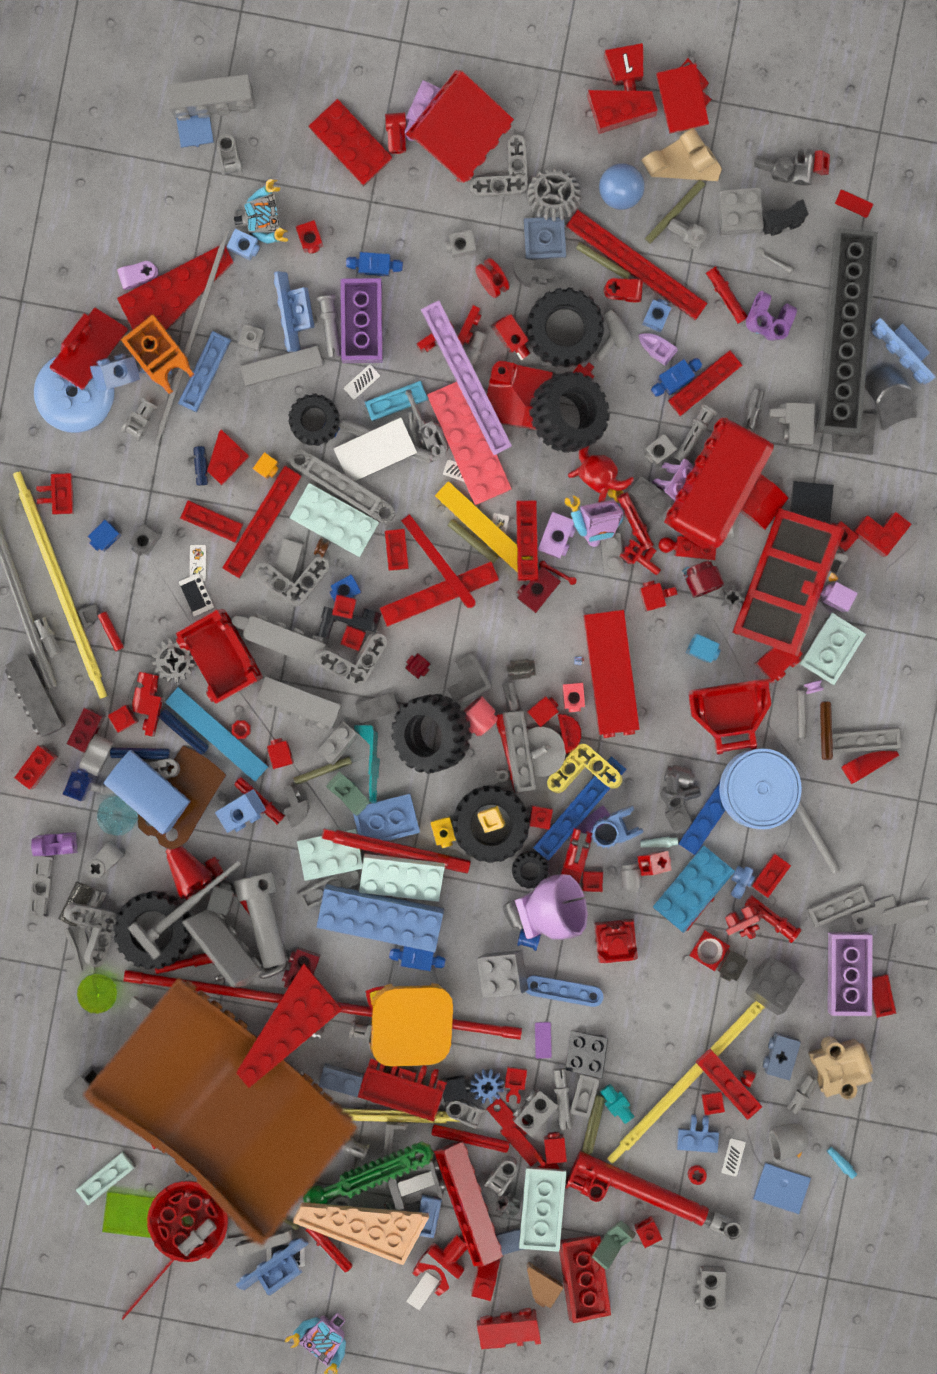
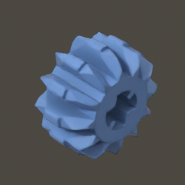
[471,1069,504,1103]

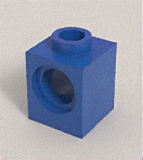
[88,520,122,552]
[329,574,362,602]

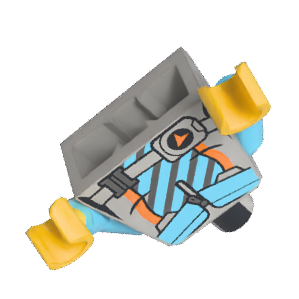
[234,179,288,244]

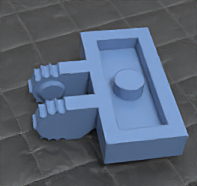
[677,1114,719,1153]

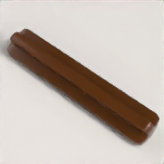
[820,701,833,760]

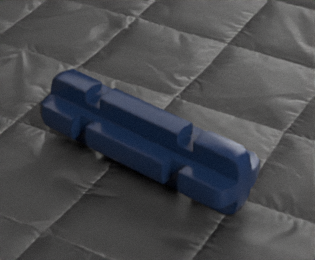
[193,446,208,486]

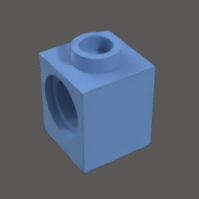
[642,299,672,332]

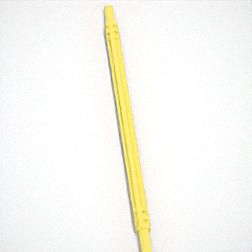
[13,471,107,699]
[607,1001,765,1164]
[342,1108,460,1123]

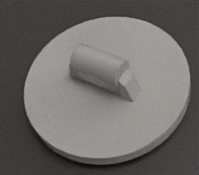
[527,727,566,777]

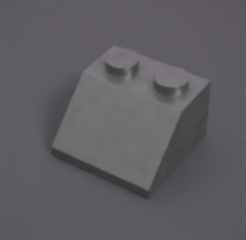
[623,476,673,532]

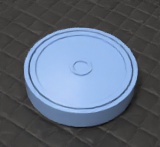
[719,749,802,829]

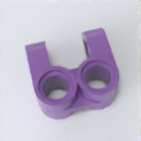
[746,291,797,341]
[31,832,78,856]

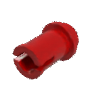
[205,856,227,883]

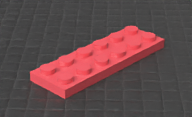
[427,382,512,506]

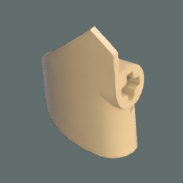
[641,128,722,181]

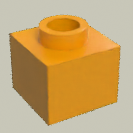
[253,452,279,479]

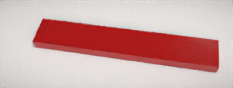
[222,466,302,579]

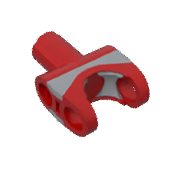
[412,1234,467,1296]

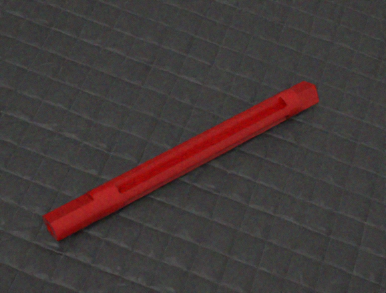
[321,828,471,874]

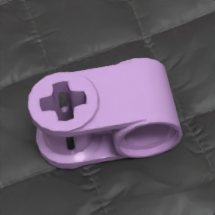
[117,261,159,290]

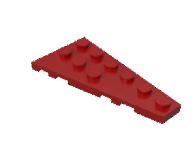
[117,246,234,348]
[236,963,342,1088]

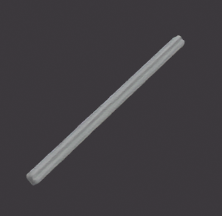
[0,526,57,689]

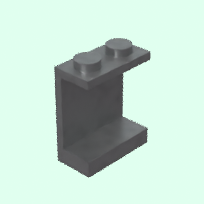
[388,1157,446,1210]

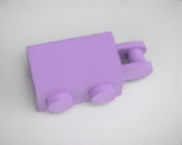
[405,80,441,141]

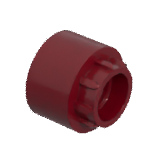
[685,561,725,598]

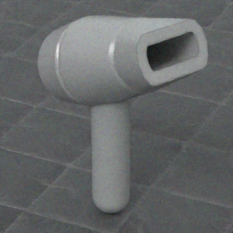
[595,310,632,361]

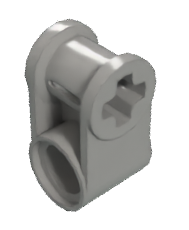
[217,134,242,175]
[87,841,124,878]
[445,1099,485,1129]
[483,1156,517,1196]

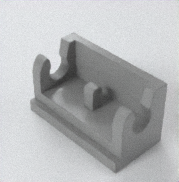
[383,1122,409,1157]

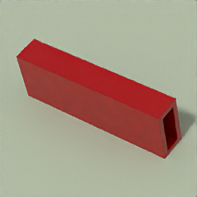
[583,610,640,738]

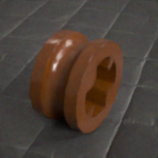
[314,538,330,558]

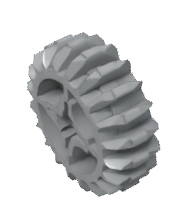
[527,167,582,221]

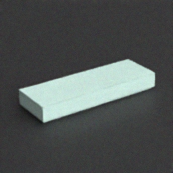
[76,1151,136,1205]

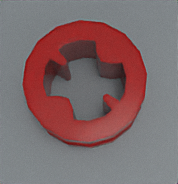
[688,1165,707,1185]

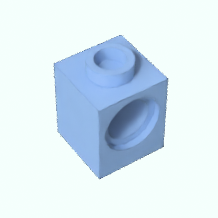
[227,229,260,261]

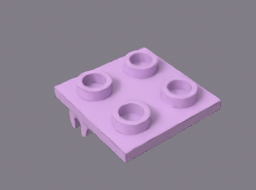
[652,459,694,501]

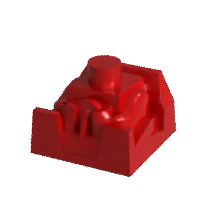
[594,918,638,963]

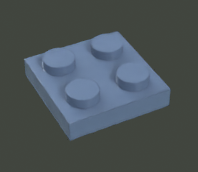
[524,217,566,260]

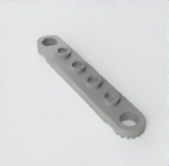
[290,449,395,523]

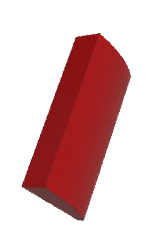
[559,1235,611,1323]

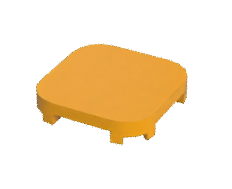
[369,983,453,1066]

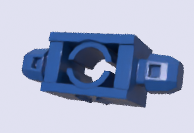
[346,252,403,277]
[651,358,702,397]
[389,946,446,971]

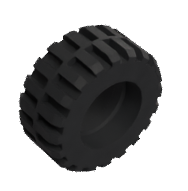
[527,287,604,368]
[530,371,610,453]
[391,694,472,774]
[453,785,530,863]
[113,891,193,970]

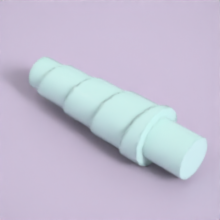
[640,836,678,848]

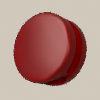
[475,258,510,298]

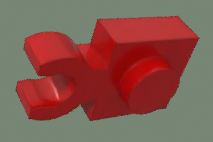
[505,1066,527,1104]

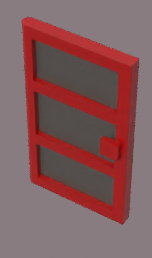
[732,508,845,656]

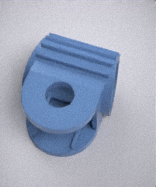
[591,806,644,849]

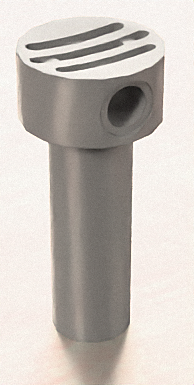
[233,872,286,968]

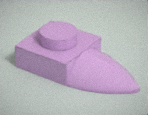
[639,333,678,366]

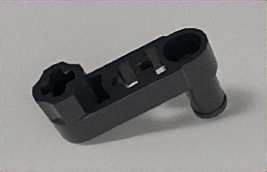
[317,606,382,639]

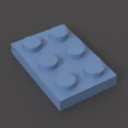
[353,793,420,841]

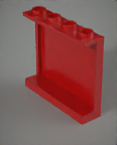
[406,70,514,183]

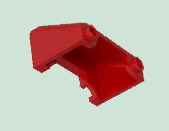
[175,609,263,704]

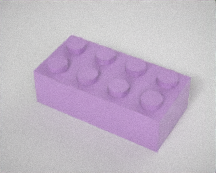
[828,932,872,1016]

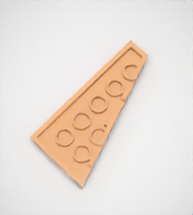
[293,1202,429,1265]

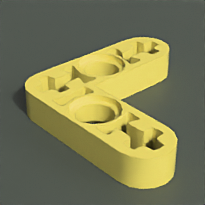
[547,744,622,793]

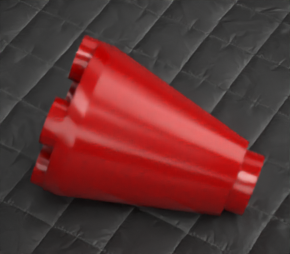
[165,846,215,901]

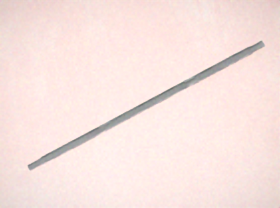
[154,230,230,446]

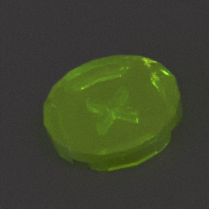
[77,973,117,1014]

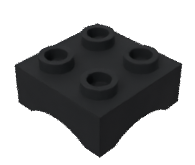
[763,199,809,236]

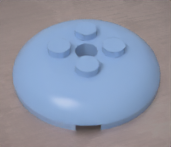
[34,356,115,433]

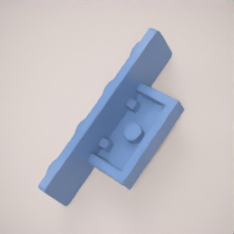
[274,271,315,352]
[236,1238,309,1296]

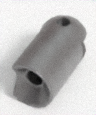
[792,148,815,185]

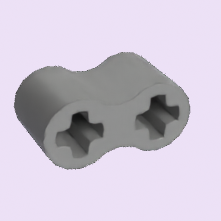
[79,734,114,776]

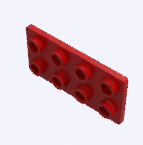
[50,308,128,390]

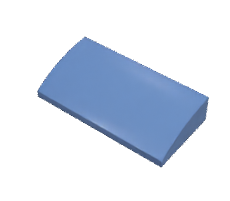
[104,750,190,834]

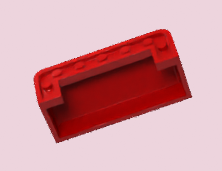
[664,418,774,548]

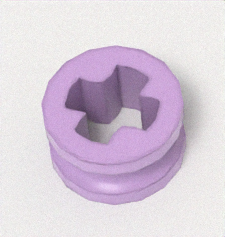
[804,680,824,694]

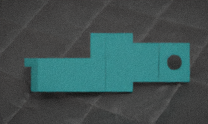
[354,725,380,804]

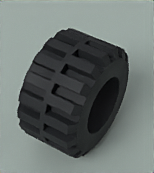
[288,393,340,446]

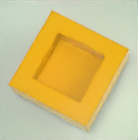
[478,806,505,833]

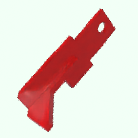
[486,1098,546,1167]

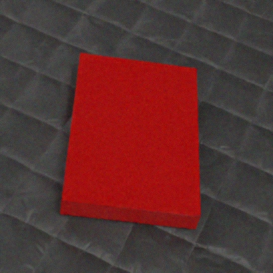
[656,64,709,134]

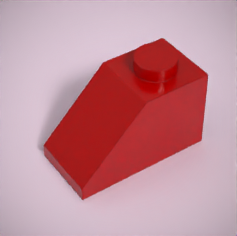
[471,1258,501,1301]

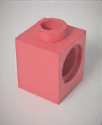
[562,683,585,712]

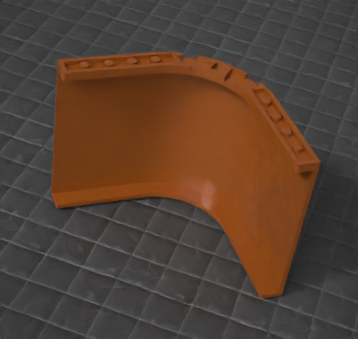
[83,978,358,1246]

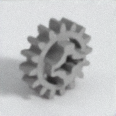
[152,639,196,682]

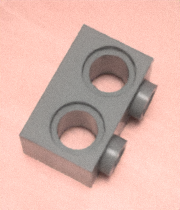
[512,1089,558,1137]
[695,1266,726,1313]

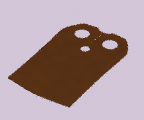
[137,746,226,850]

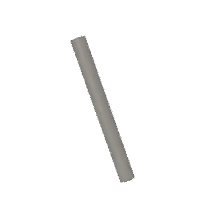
[796,802,840,874]

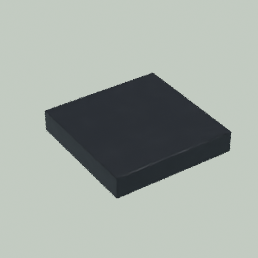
[789,481,834,524]

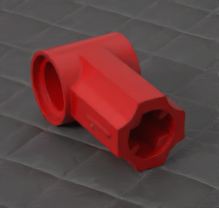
[385,112,406,154]

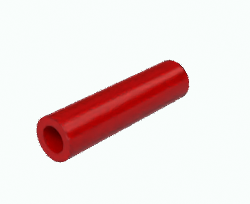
[98,612,124,652]

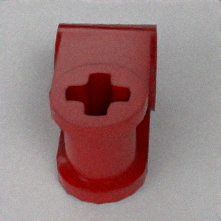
[603,278,643,303]

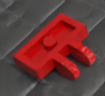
[36,473,74,515]

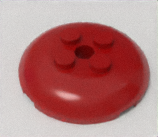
[147,1181,228,1262]

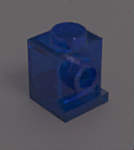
[62,769,93,801]

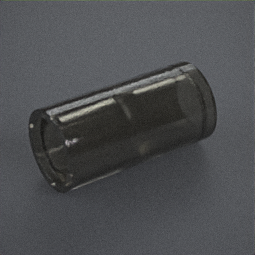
[58,882,94,927]

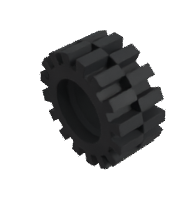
[512,852,548,889]

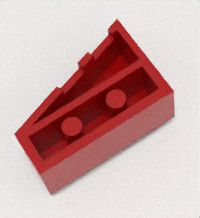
[587,90,658,134]
[477,1308,541,1350]

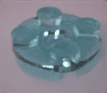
[97,796,138,836]

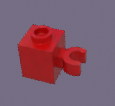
[639,580,677,612]

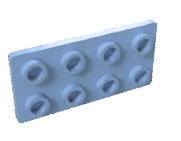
[870,318,935,385]

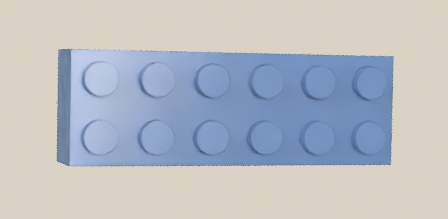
[316,884,444,952]

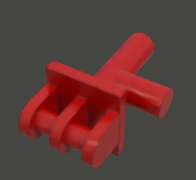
[619,539,661,575]

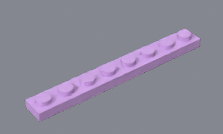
[421,300,512,455]

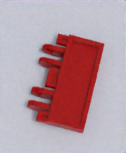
[357,1059,447,1122]

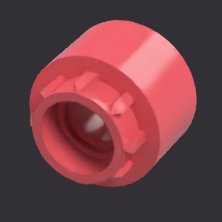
[463,696,497,736]

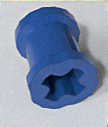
[517,929,541,951]

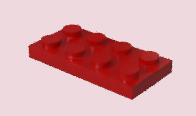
[308,99,393,187]

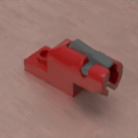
[128,672,164,737]
[560,828,593,884]

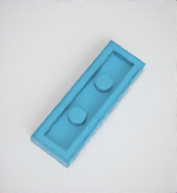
[365,381,428,421]

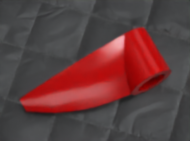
[841,751,899,784]

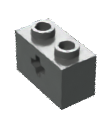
[207,881,236,915]

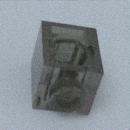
[717,949,748,982]

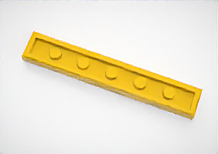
[435,481,531,572]

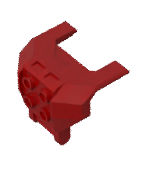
[689,679,774,755]

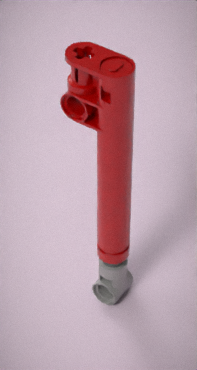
[565,1151,742,1241]

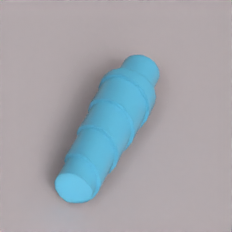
[827,1147,857,1179]

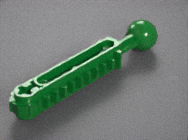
[303,1141,434,1204]

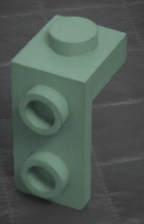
[326,771,370,816]
[592,1221,636,1270]

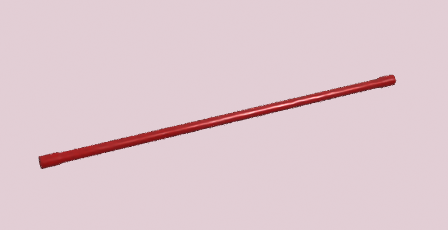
[123,970,522,1040]

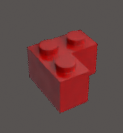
[853,512,912,557]

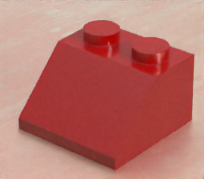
[740,474,788,530]

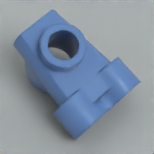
[731,866,755,899]

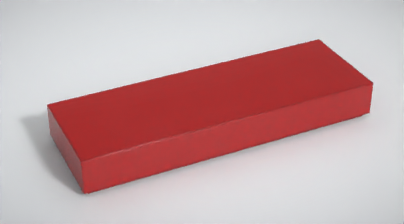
[180,500,243,543]

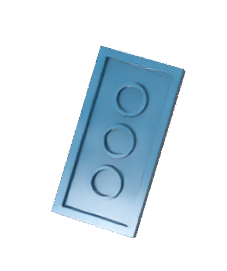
[653,846,735,933]

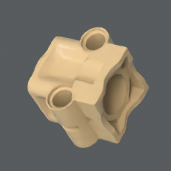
[808,1036,873,1100]

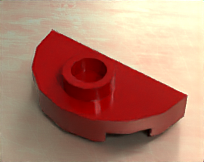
[558,714,582,754]

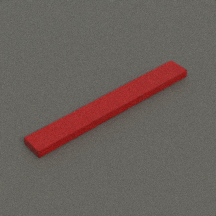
[566,209,708,321]

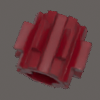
[405,653,431,679]

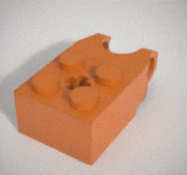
[121,315,195,394]

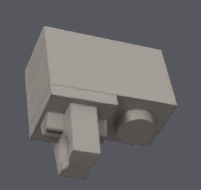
[769,403,815,446]

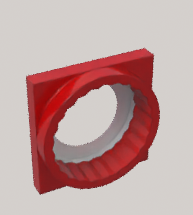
[689,930,730,972]

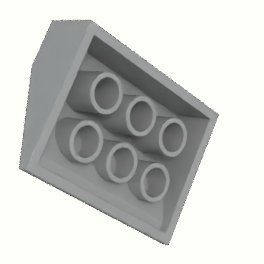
[182,910,264,987]

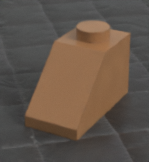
[527,1262,563,1309]

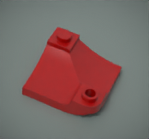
[487,361,553,430]

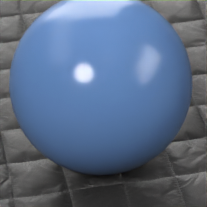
[599,163,645,210]

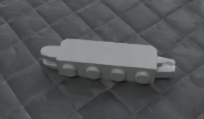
[232,613,339,666]

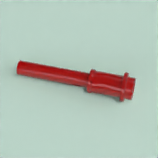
[155,952,215,974]

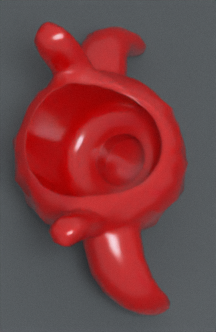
[568,446,634,503]

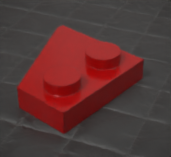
[207,430,250,485]

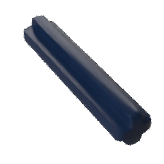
[158,709,209,755]
[110,747,170,759]

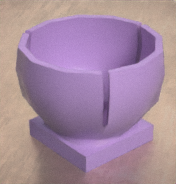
[515,875,588,939]

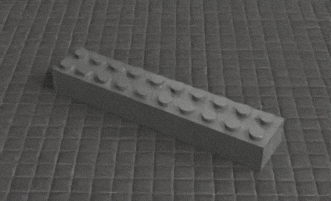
[817,228,878,436]

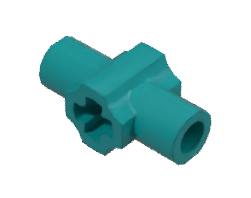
[600,1084,635,1124]

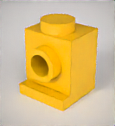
[430,816,456,848]

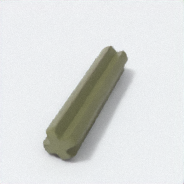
[582,1095,605,1154]

